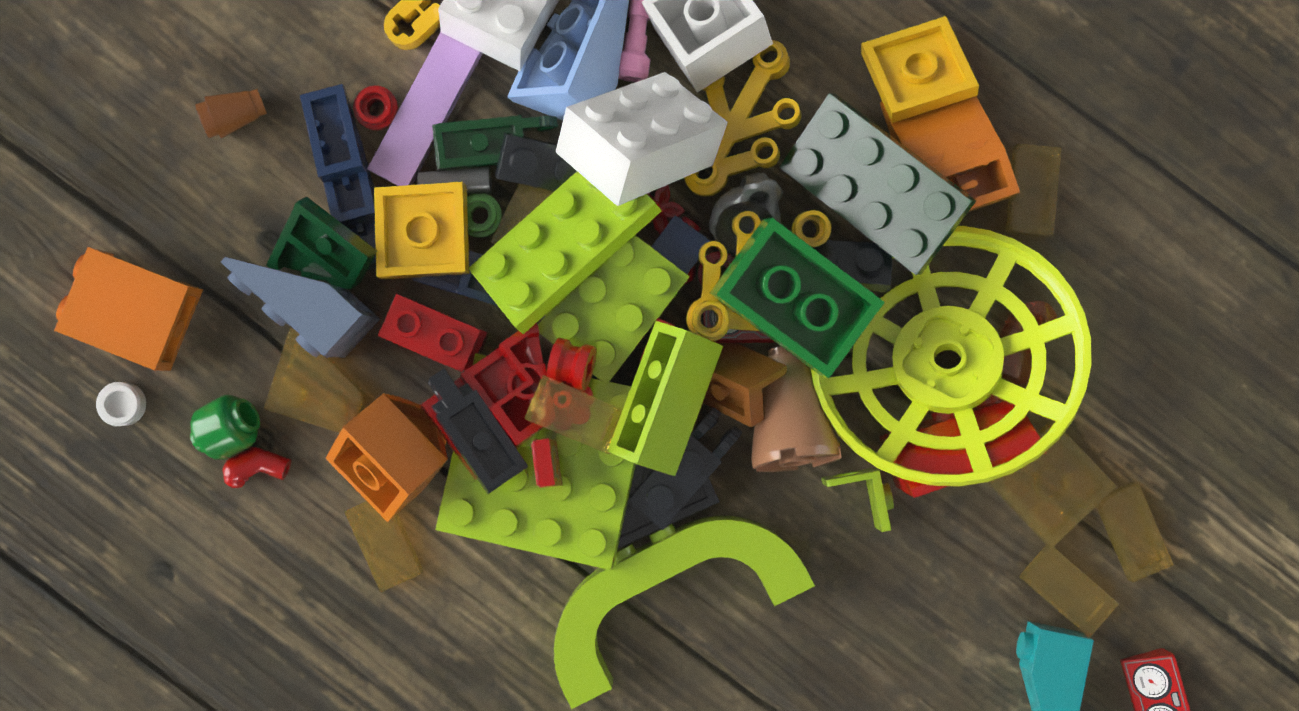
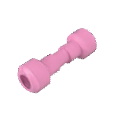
[618,0,651,82]

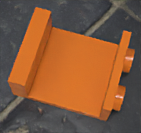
[54,247,203,371]

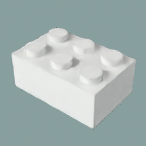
[556,72,728,206]

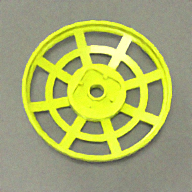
[811,226,1091,486]

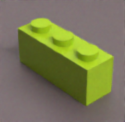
[607,321,723,476]

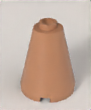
[751,347,842,472]

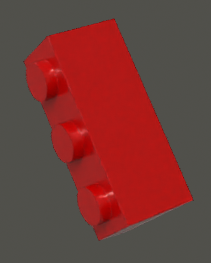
[879,394,1047,498]

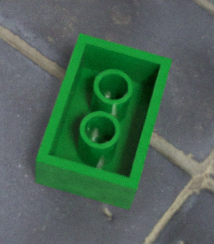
[710,218,885,378]

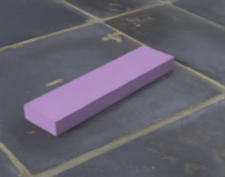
[367,32,483,186]

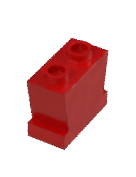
[378,294,489,372]

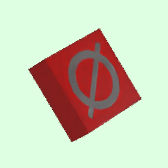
[531,438,563,488]

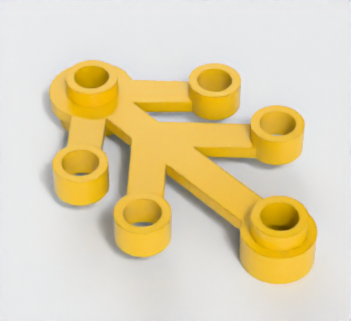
[684,40,802,196]
[686,210,831,341]

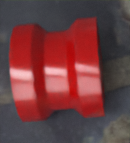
[547,337,597,391]

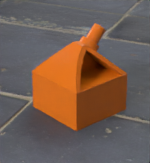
[326,393,448,522]

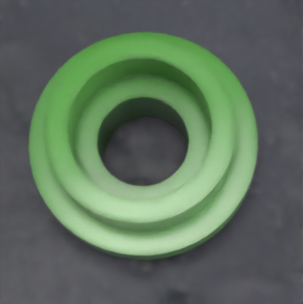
[467,193,502,238]

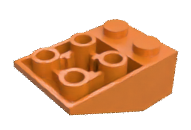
[880,96,1020,212]

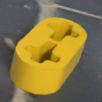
[384,0,440,50]

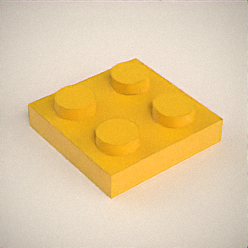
[861,16,979,123]
[374,182,470,279]

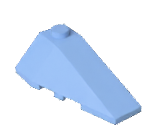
[508,0,629,120]

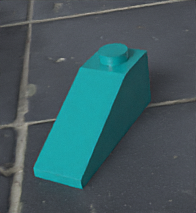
[1016,621,1094,711]

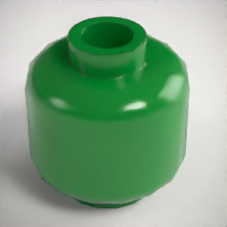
[190,394,260,460]

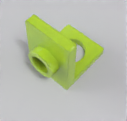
[821,468,894,532]

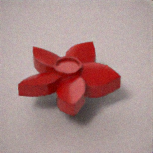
[647,185,685,235]

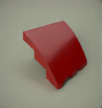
[421,323,555,480]

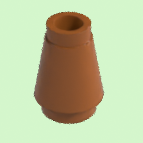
[195,89,267,139]

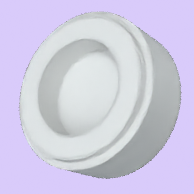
[96,382,146,426]

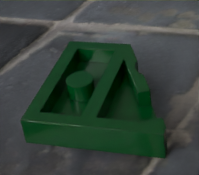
[266,196,377,290]

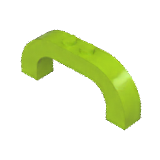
[554,516,815,709]

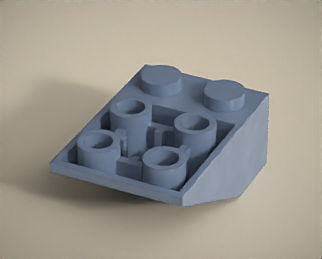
[221,257,380,358]

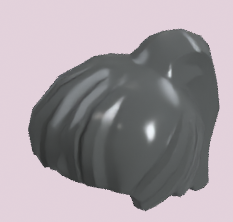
[709,173,783,257]

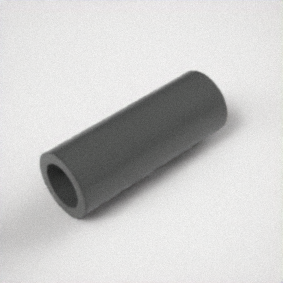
[417,167,492,195]

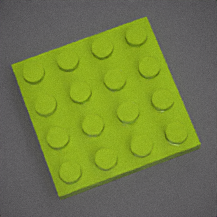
[435,354,636,570]

